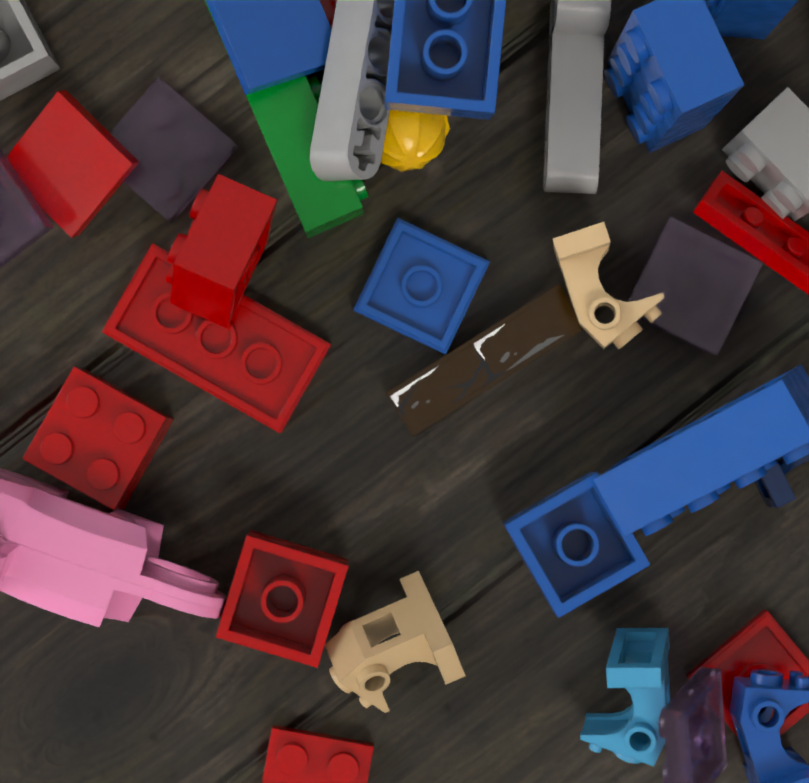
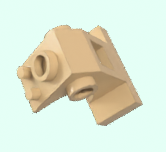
[553,222,664,349]
[325,571,465,713]

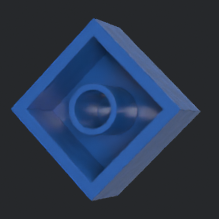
[502,471,650,618]

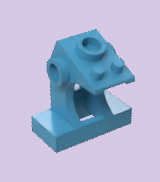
[580,628,672,767]

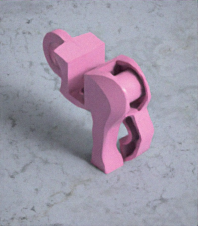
[0,468,227,627]

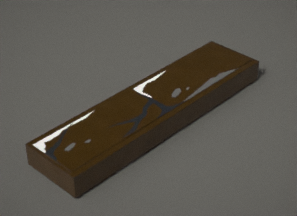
[385,283,583,437]

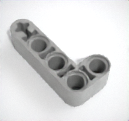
[310,0,394,182]
[543,0,611,194]

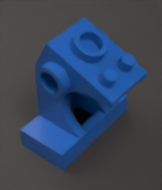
[729,670,809,783]

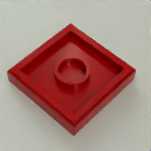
[0,90,139,238]
[686,610,809,738]

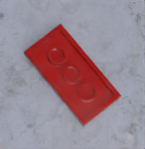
[102,243,332,434]

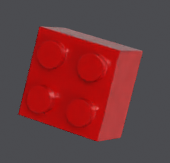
[166,174,277,328]
[22,367,174,510]
[216,530,349,668]

